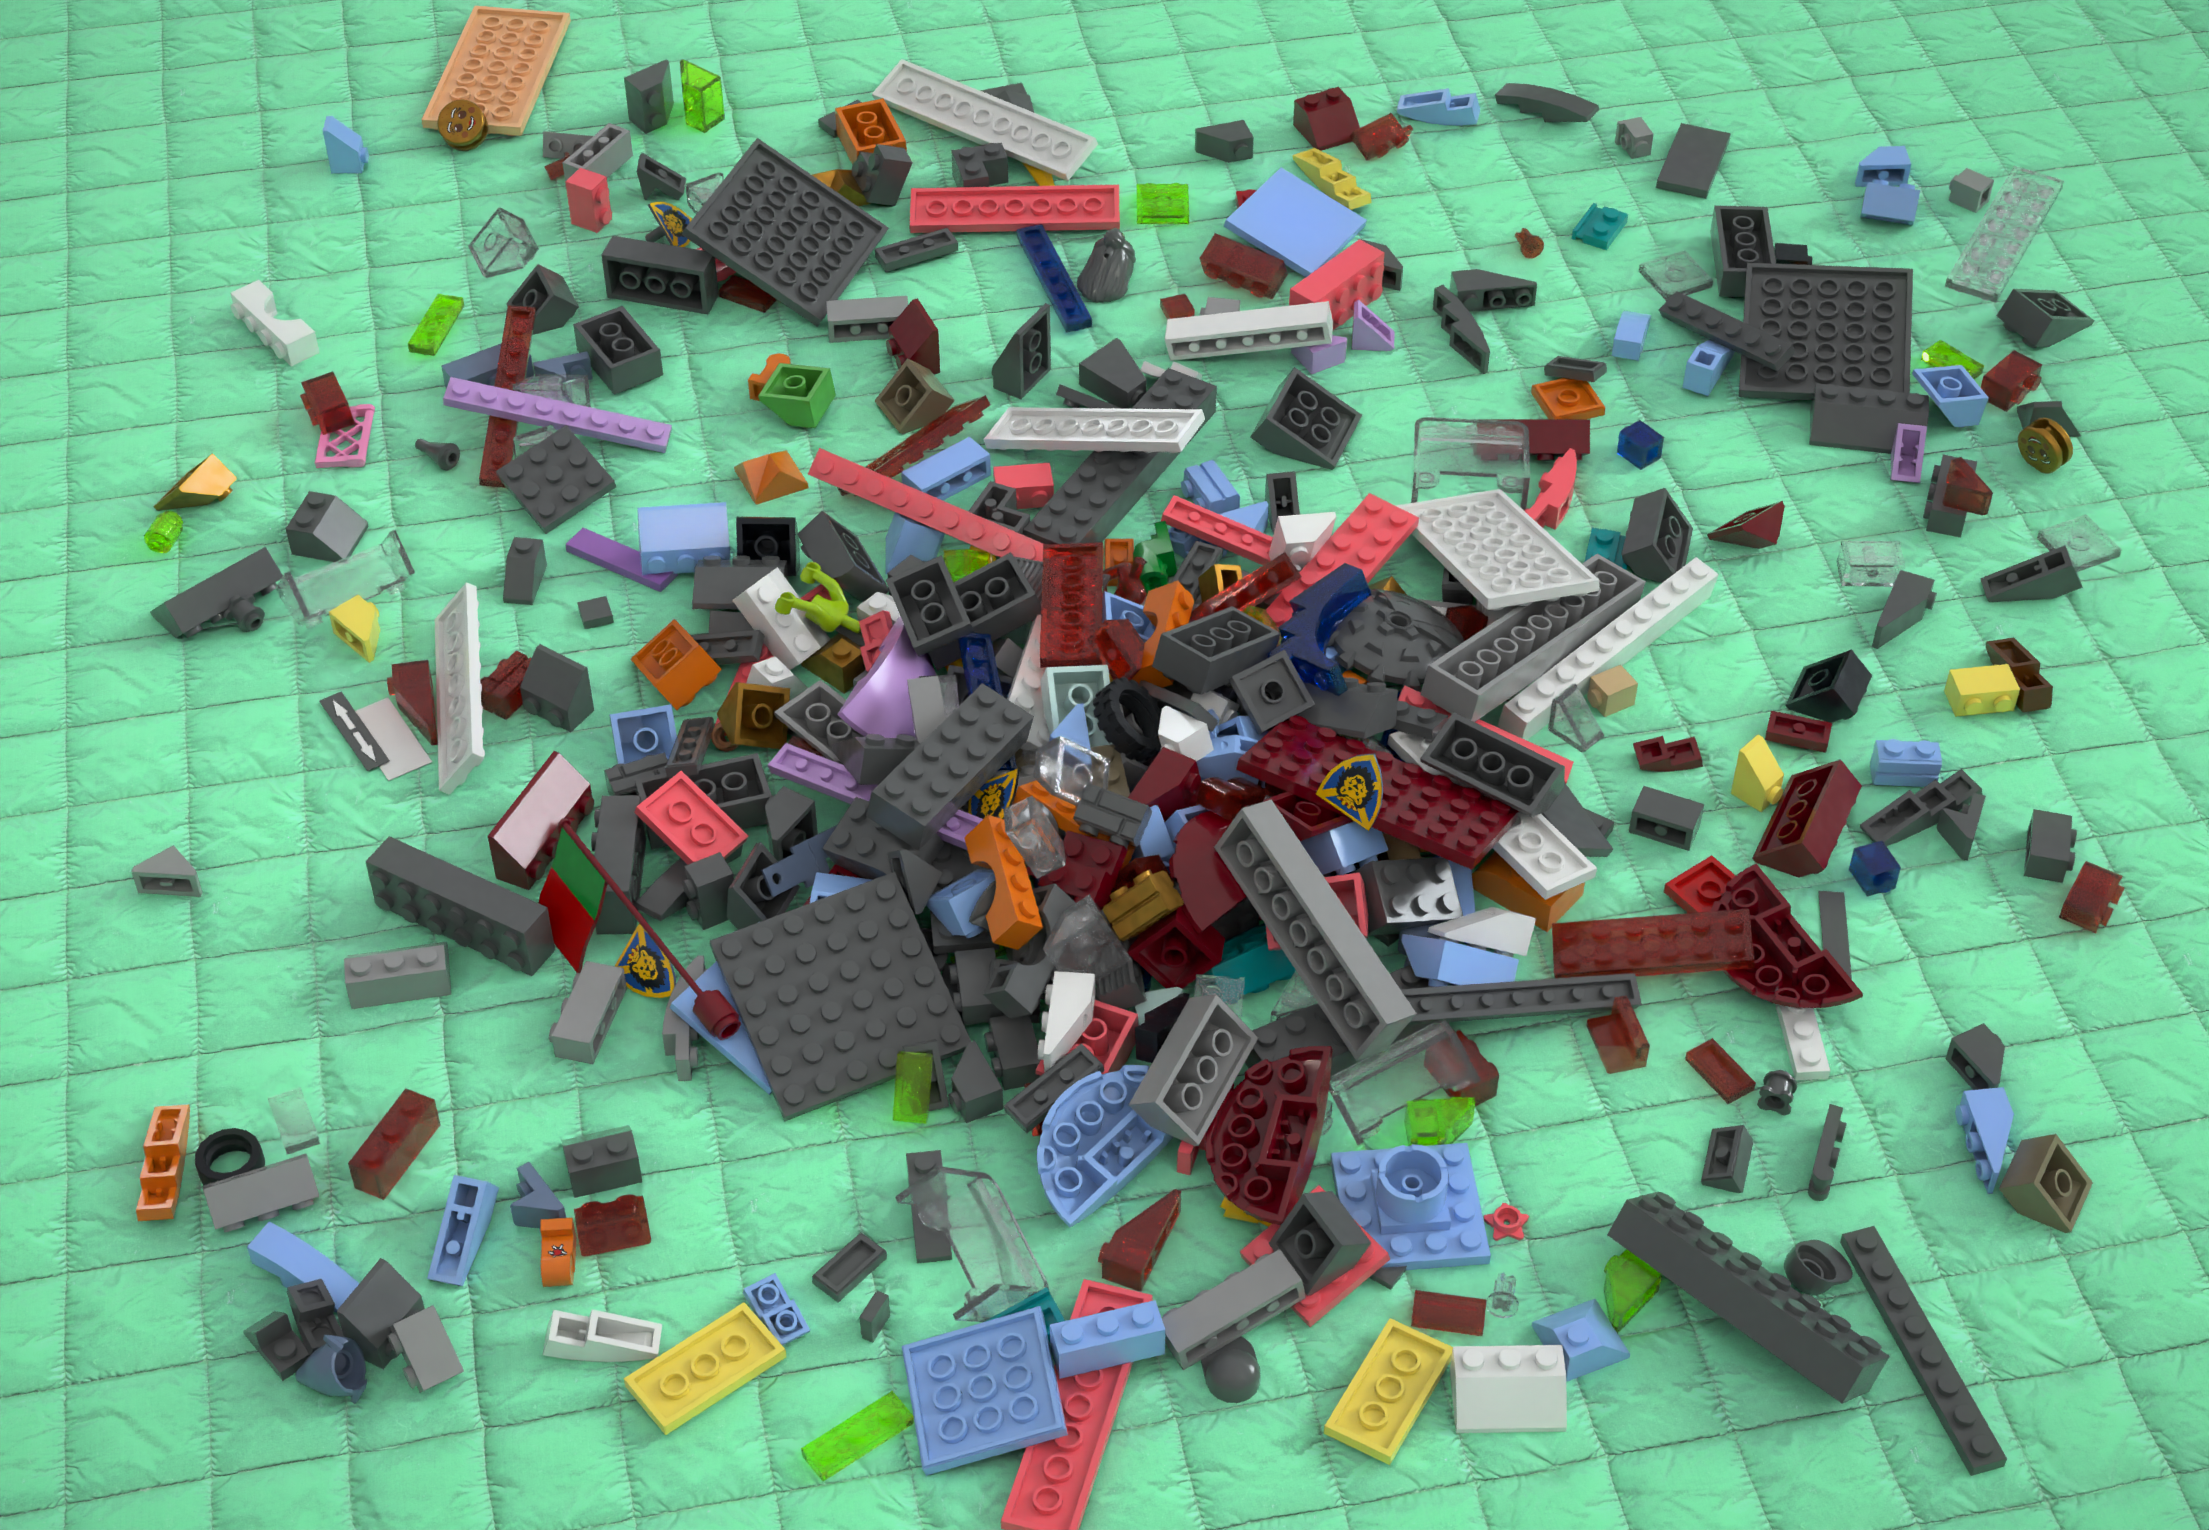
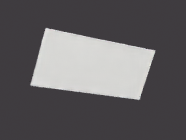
[355,697,432,781]

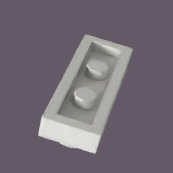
[1775,1004,1830,1080]

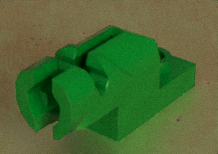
[1133,521,1177,596]

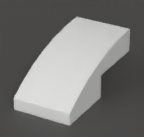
[1140,361,1202,380]

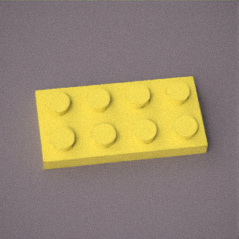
[624,1302,786,1435]
[1324,1318,1453,1465]

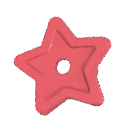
[1484,1203,1529,1241]

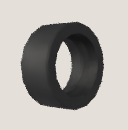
[195,1128,265,1186]

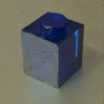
[1617,420,1664,470]
[1849,841,1901,896]

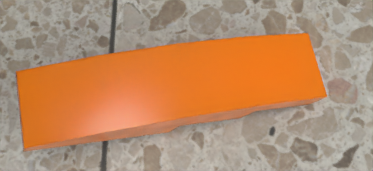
[136,1104,190,1221]

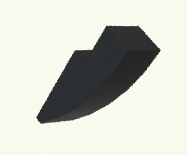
[1135,992,1190,1063]

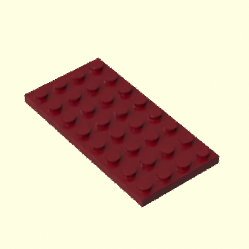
[1236,715,1519,870]

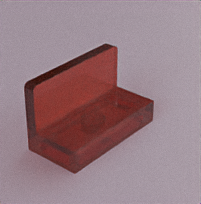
[1586,995,1650,1074]

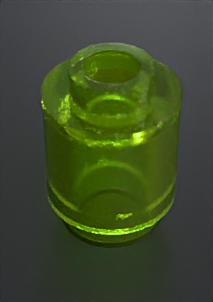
[144,511,183,553]

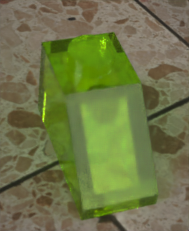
[1603,1249,1662,1334]

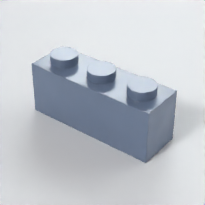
[441,338,534,389]

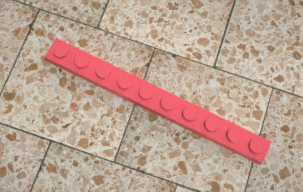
[808,448,1076,568]

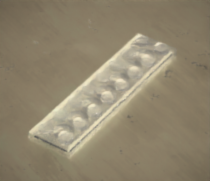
[1945,166,2064,303]

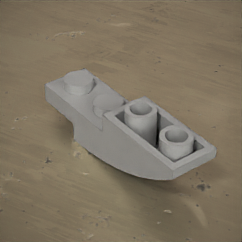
[662,955,707,1081]

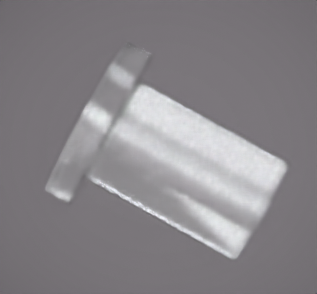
[1486,1273,1519,1318]

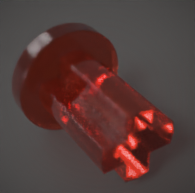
[544,152,570,180]
[1515,228,1544,258]

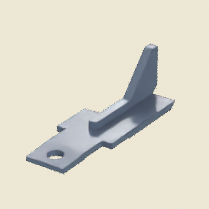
[761,825,837,897]

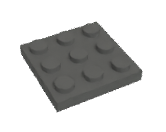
[496,425,616,534]

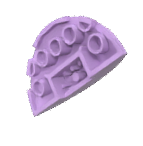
[837,616,937,739]

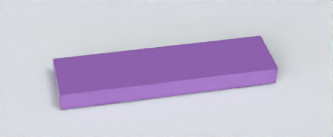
[566,528,678,592]

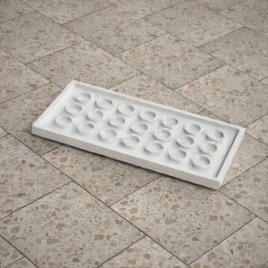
[1396,489,1600,611]

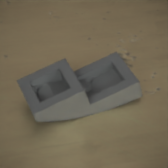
[287,1279,344,1356]

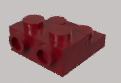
[1038,830,1128,911]

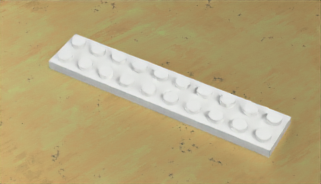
[872,59,1098,181]

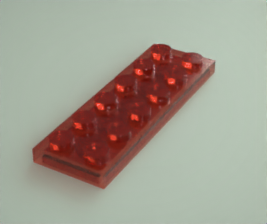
[837,395,991,496]
[1040,542,1104,668]
[1552,909,1755,979]

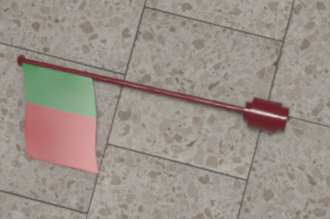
[538,818,741,1040]

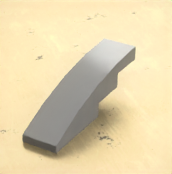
[907,676,946,744]

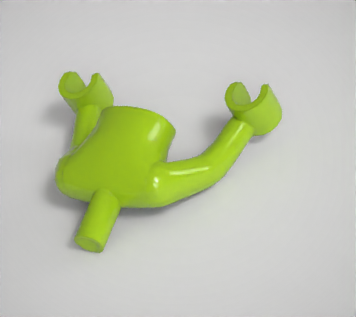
[775,562,861,634]

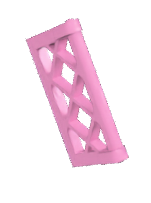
[315,404,375,468]

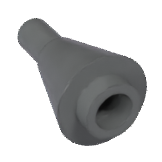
[415,439,460,470]

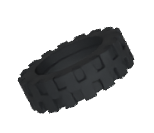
[1093,677,1162,762]

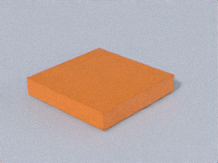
[1531,378,1605,419]

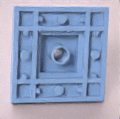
[1331,1143,1491,1270]

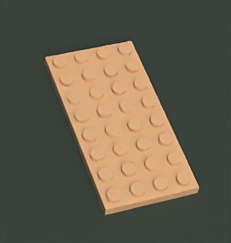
[421,6,571,136]

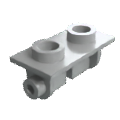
[543,131,593,159]

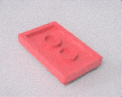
[634,771,748,865]

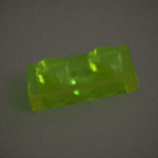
[1921,340,1984,379]
[893,1051,933,1124]

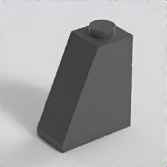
[1079,338,1147,409]

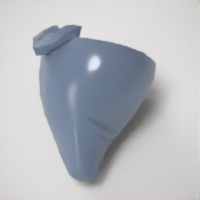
[295,1334,367,1404]

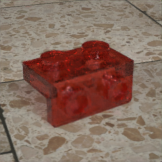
[1350,113,1413,160]
[574,1194,651,1257]

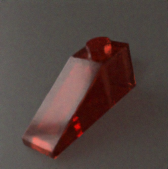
[387,660,438,746]
[1098,1189,1181,1292]

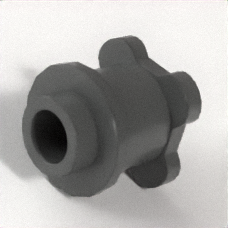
[224,594,265,632]
[1757,1070,1797,1115]

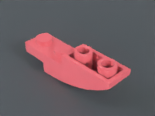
[1525,448,1577,530]

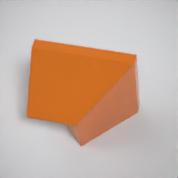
[734,450,809,505]

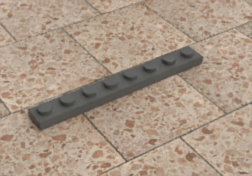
[1400,973,1642,1025]
[1840,1226,2007,1476]

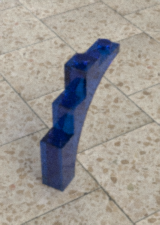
[1266,563,1372,696]

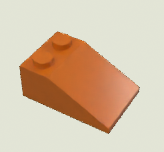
[631,619,722,710]

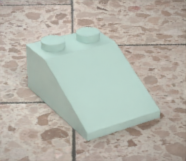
[1040,665,1113,758]

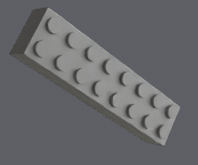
[1214,800,1417,1061]

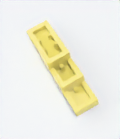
[1293,148,1372,210]

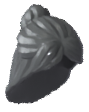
[1077,228,1136,303]

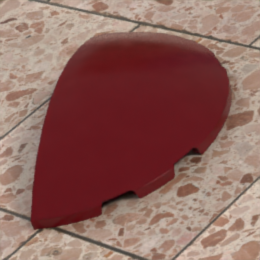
[1169,810,1248,935]
[1709,864,1863,1008]
[1205,1046,1333,1225]

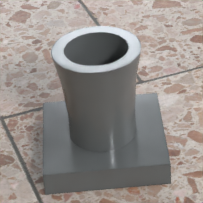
[1229,650,1315,735]

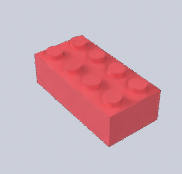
[1289,239,1385,330]

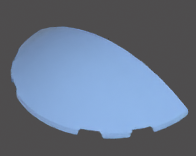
[1037,1065,1174,1227]

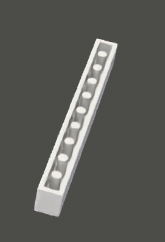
[1497,557,1719,740]

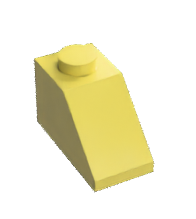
[329,595,380,663]
[1731,734,1784,812]

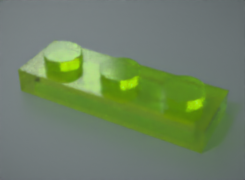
[408,294,464,356]
[801,1391,914,1481]

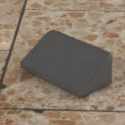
[1701,1125,1753,1193]

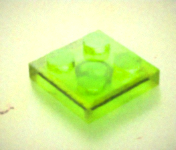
[1136,183,1189,224]

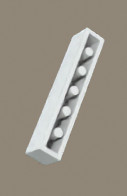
[1165,301,1333,361]

